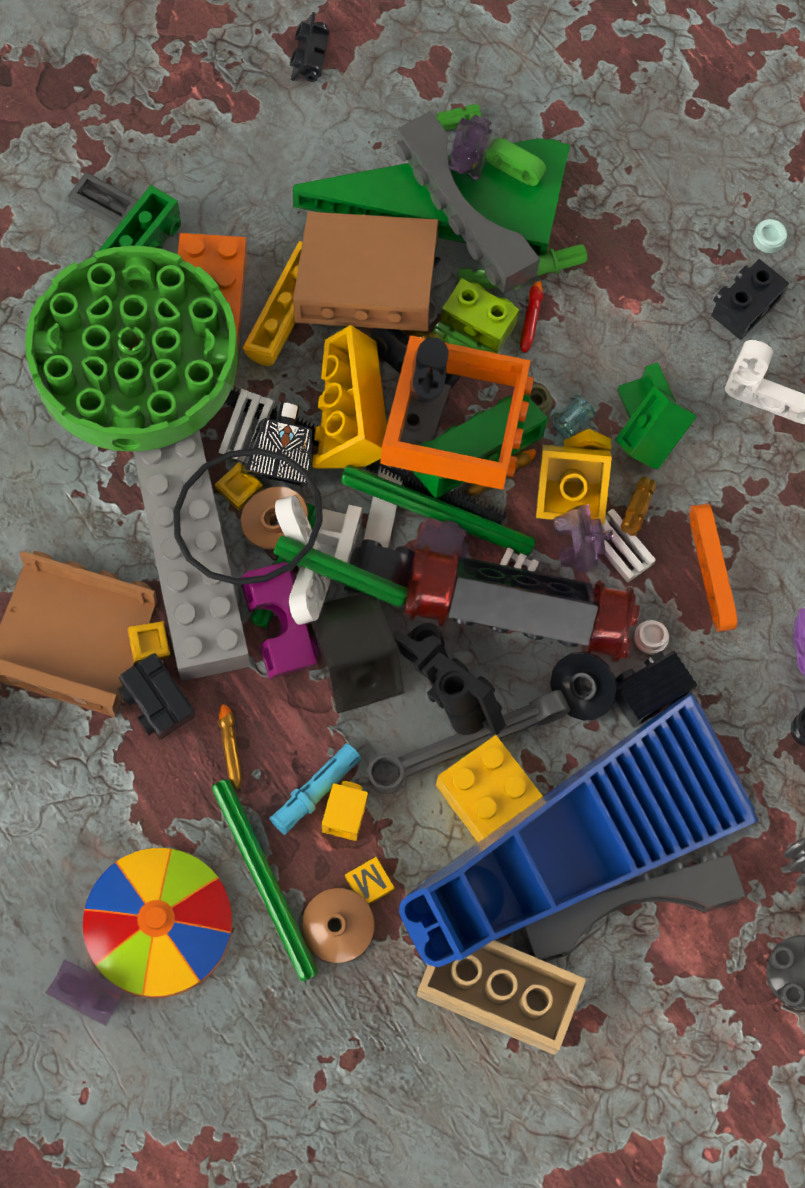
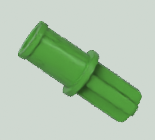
[533,244,588,278]

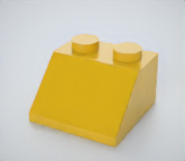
[536,445,612,524]

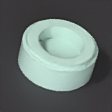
[753,219,787,253]

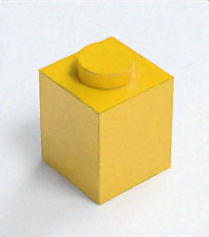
[322,781,368,841]

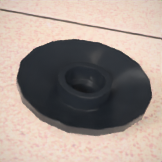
[550,651,617,721]

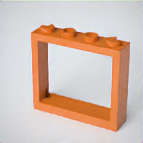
[380,335,534,490]

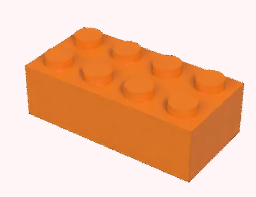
[178,233,248,374]

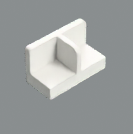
[316,505,362,580]

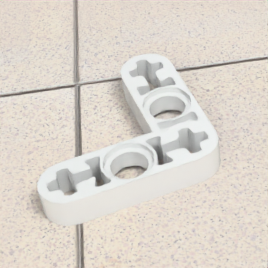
[725,340,805,425]
[275,495,330,625]

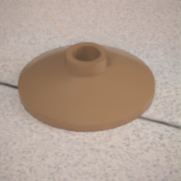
[241,486,308,549]
[302,888,375,963]

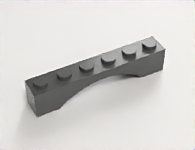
[395,111,540,294]
[520,852,746,962]

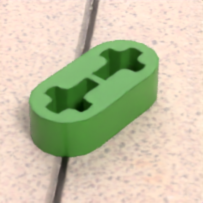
[485,138,547,186]

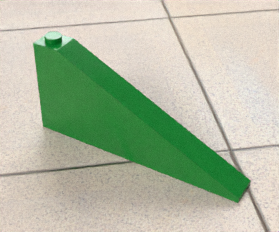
[292,138,570,256]

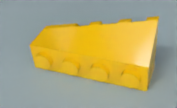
[312,325,387,469]

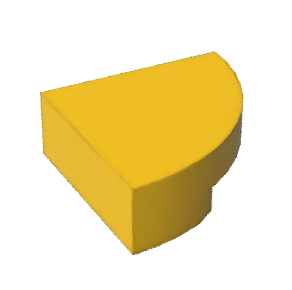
[563,428,612,451]

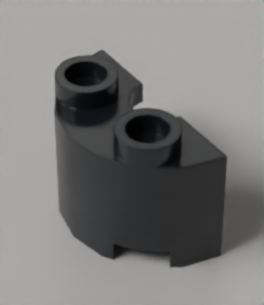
[343,539,420,605]

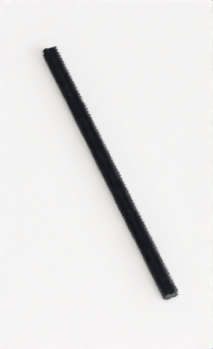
[224,387,506,525]

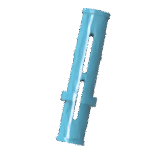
[269,743,362,835]

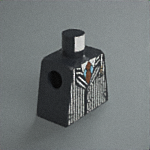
[240,402,312,487]

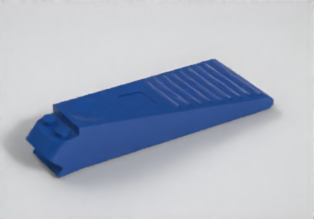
[399,693,759,967]

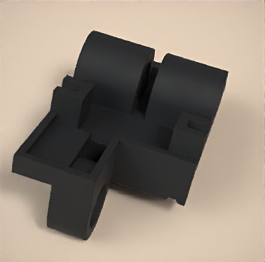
[392,623,506,735]

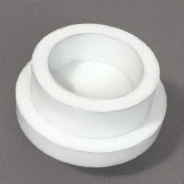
[634,620,669,655]

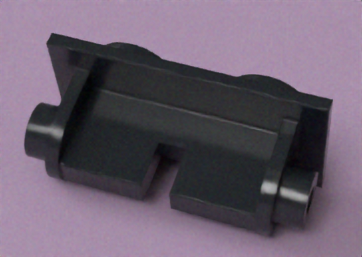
[290,12,329,82]
[370,328,409,374]

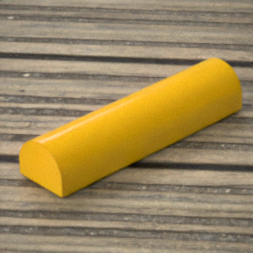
[242,241,302,367]

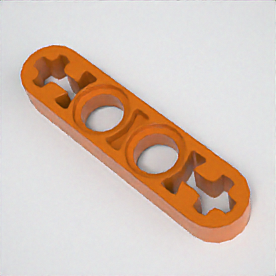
[689,503,737,632]

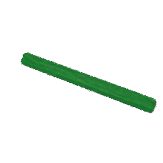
[341,465,535,556]
[212,779,318,982]

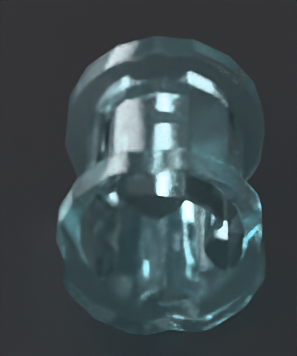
[551,394,595,438]

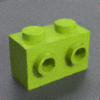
[440,279,519,354]

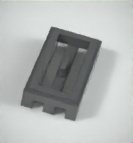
[68,172,138,227]

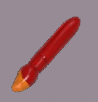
[520,281,544,353]

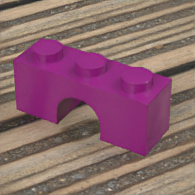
[241,562,318,679]

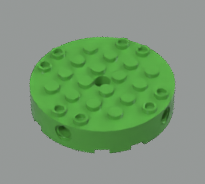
[25,246,238,452]

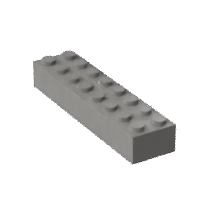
[133,430,250,681]

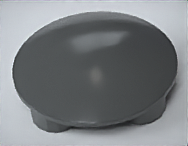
[767,935,805,1010]

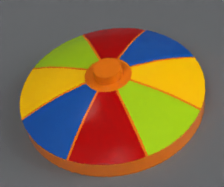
[83,848,232,998]

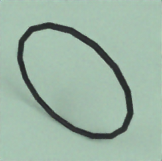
[173,448,323,585]

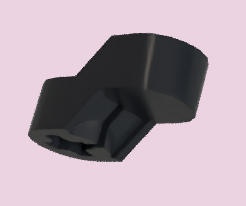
[410,337,449,402]

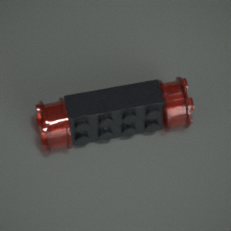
[404,544,640,662]

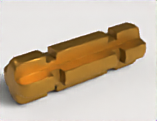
[620,476,657,536]

